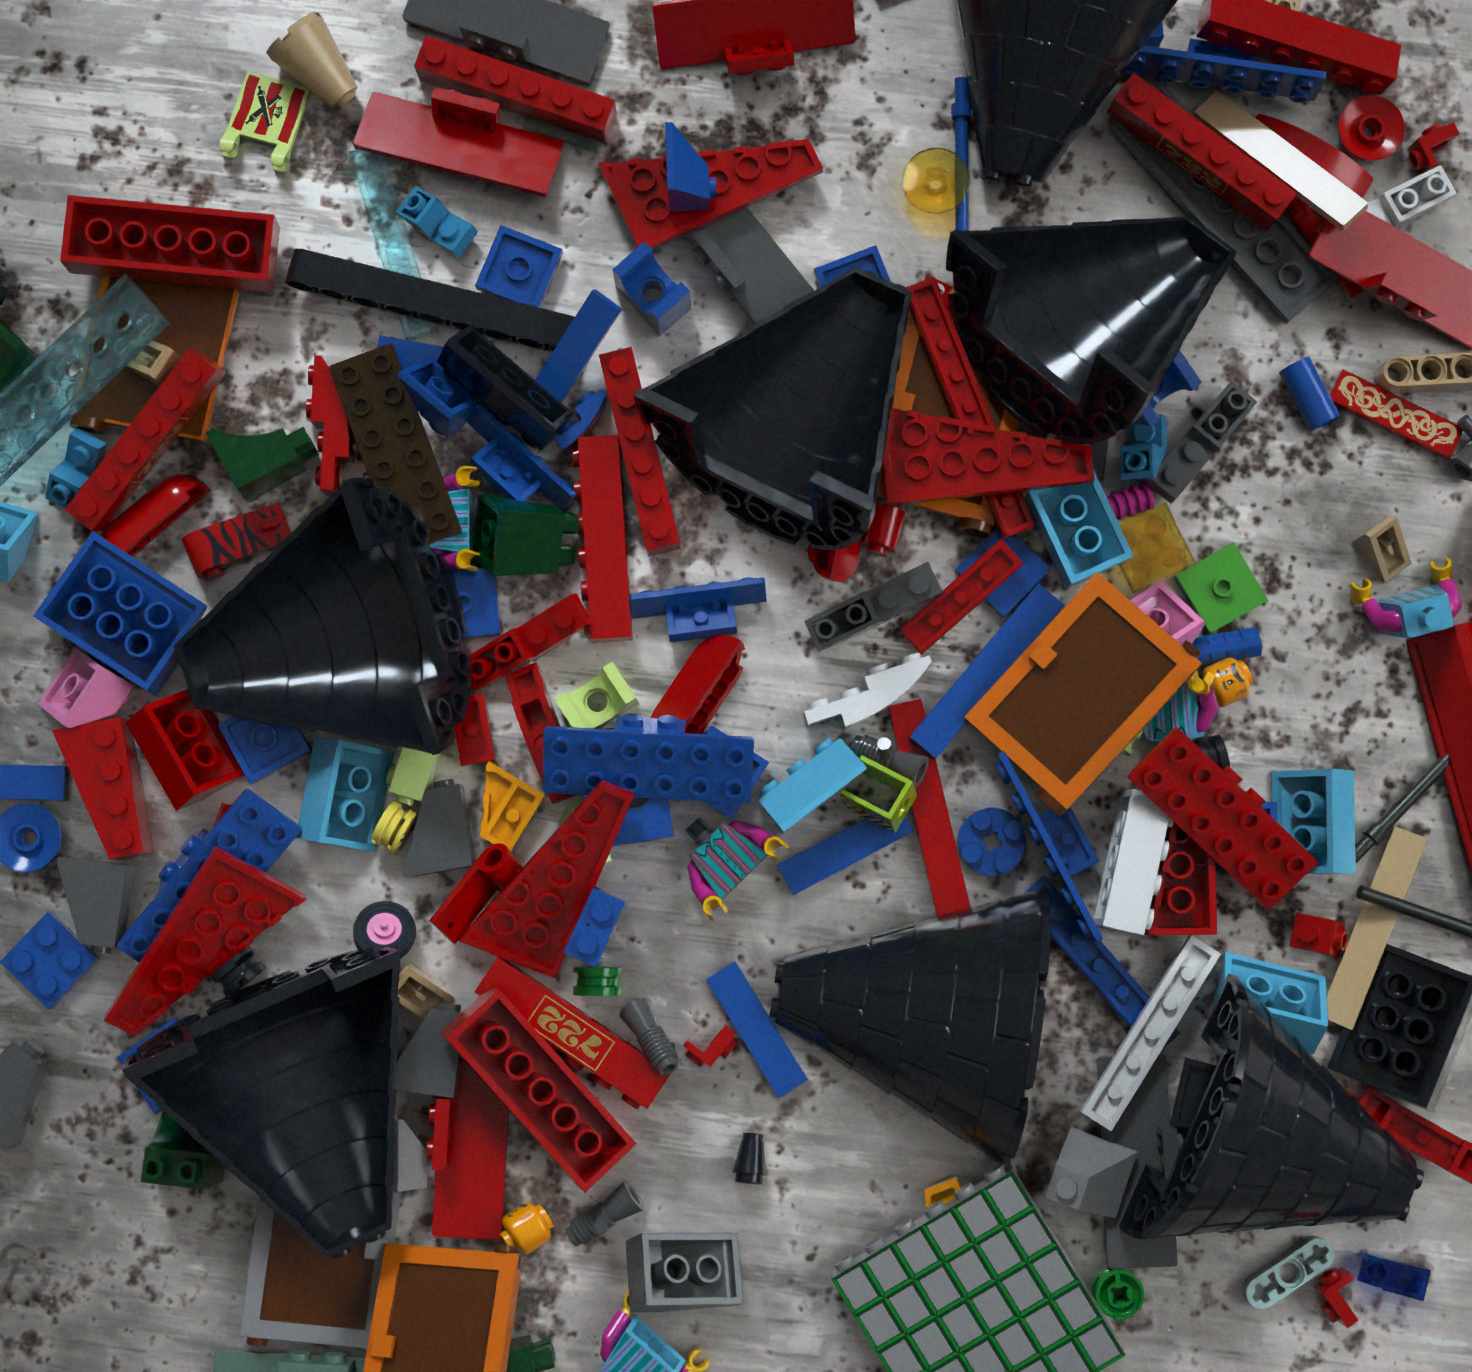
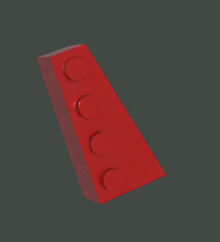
[52,717,154,860]
[1144,822,1217,935]

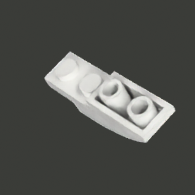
[1317,165,1457,233]
[803,653,932,729]

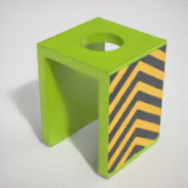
[839,755,917,833]

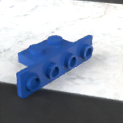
[467,403,576,512]
[629,577,767,643]

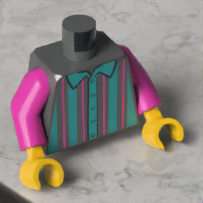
[685,817,789,921]

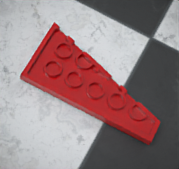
[598,139,823,250]
[883,408,1095,506]
[459,780,634,979]
[104,846,306,1036]

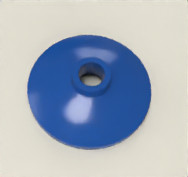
[0,803,62,872]

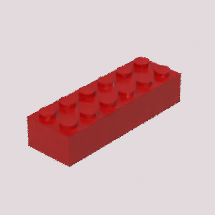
[60,195,280,292]
[440,985,637,1193]

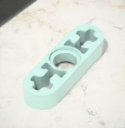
[1242,1236,1335,1309]

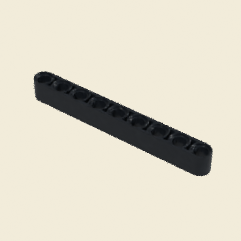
[285,248,575,352]

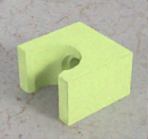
[554,661,639,729]

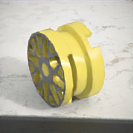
[371,800,418,855]

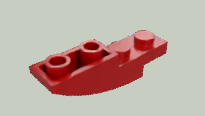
[306,355,355,496]
[469,593,593,691]
[505,662,578,804]

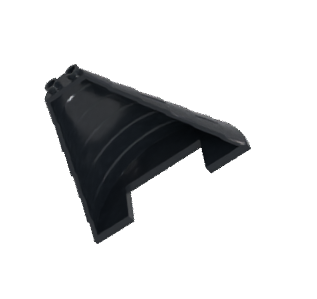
[954,0,1178,187]
[946,216,1236,445]
[633,267,912,550]
[174,477,471,755]
[769,889,1051,1166]
[122,947,401,1258]
[1119,973,1424,1240]

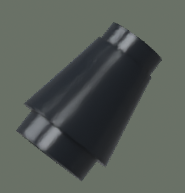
[732,1133,767,1185]

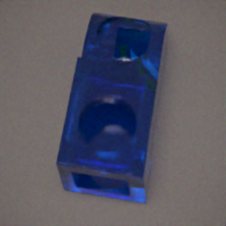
[1357,1252,1431,1301]

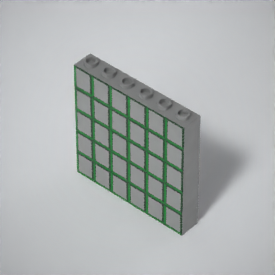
[831,1164,1126,1372]

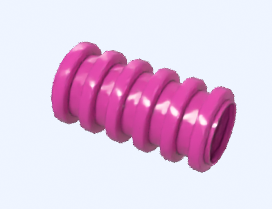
[1105,481,1155,520]

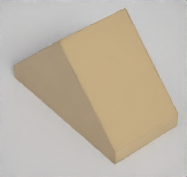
[122,336,181,387]
[1352,514,1412,583]
[397,963,454,1019]

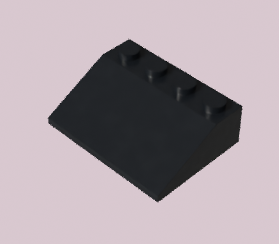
[1327,944,1472,1113]

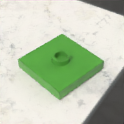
[1174,542,1268,634]

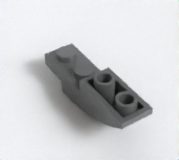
[1145,380,1257,504]
[804,561,944,652]

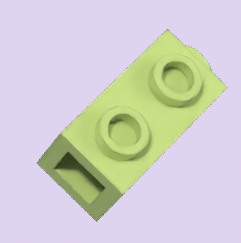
[386,746,442,807]

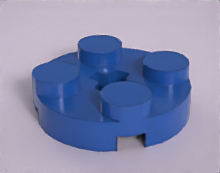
[957,807,1026,876]

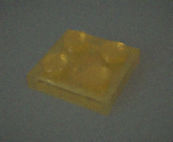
[1119,502,1196,593]

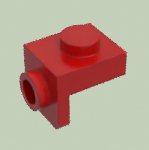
[1408,122,1460,175]
[1289,912,1348,957]
[683,1024,737,1067]
[1314,1267,1358,1328]

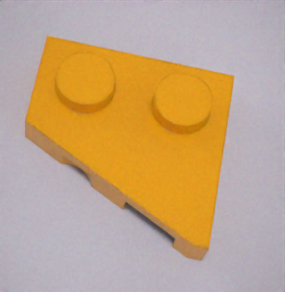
[480,761,546,852]

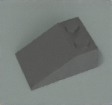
[626,1233,743,1313]

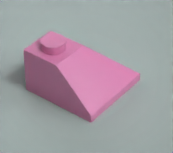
[1130,580,1205,645]
[38,647,134,728]

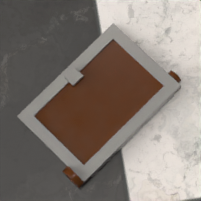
[239,1192,401,1349]

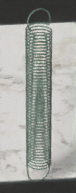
[515,116,608,153]

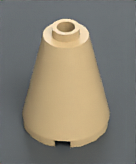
[266,12,358,109]

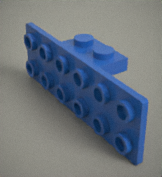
[1123,38,1327,103]
[543,713,754,803]
[995,751,1103,942]
[117,789,301,962]

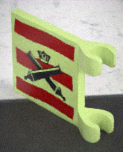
[219,71,311,173]

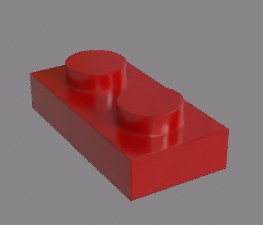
[454,693,496,767]

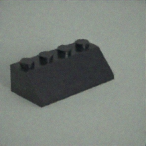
[437,325,574,451]

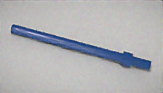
[951,77,971,231]

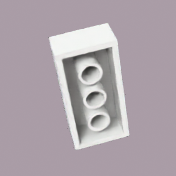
[1093,789,1174,935]

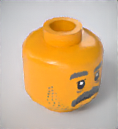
[1202,657,1253,707]
[500,1202,554,1255]

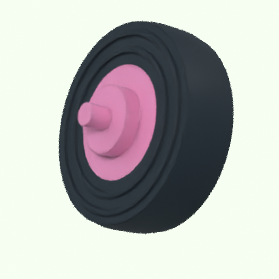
[353,901,416,958]

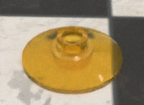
[902,148,969,214]

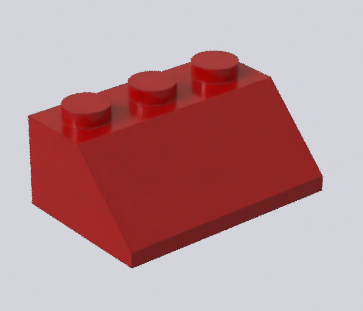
[126,690,245,811]

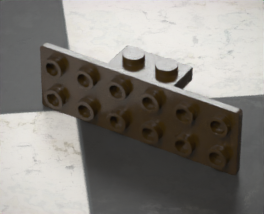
[329,343,462,545]

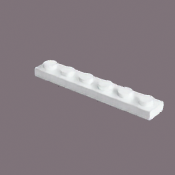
[1080,935,1221,1131]

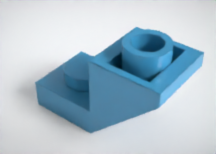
[396,186,478,258]
[1120,414,1167,481]
[45,428,106,508]

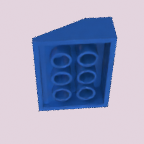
[33,531,208,696]

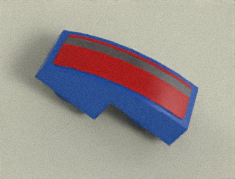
[555,389,607,456]

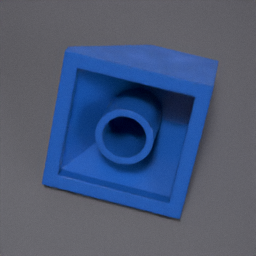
[665,122,716,211]
[397,357,479,437]

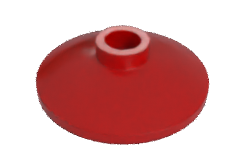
[1337,95,1405,161]

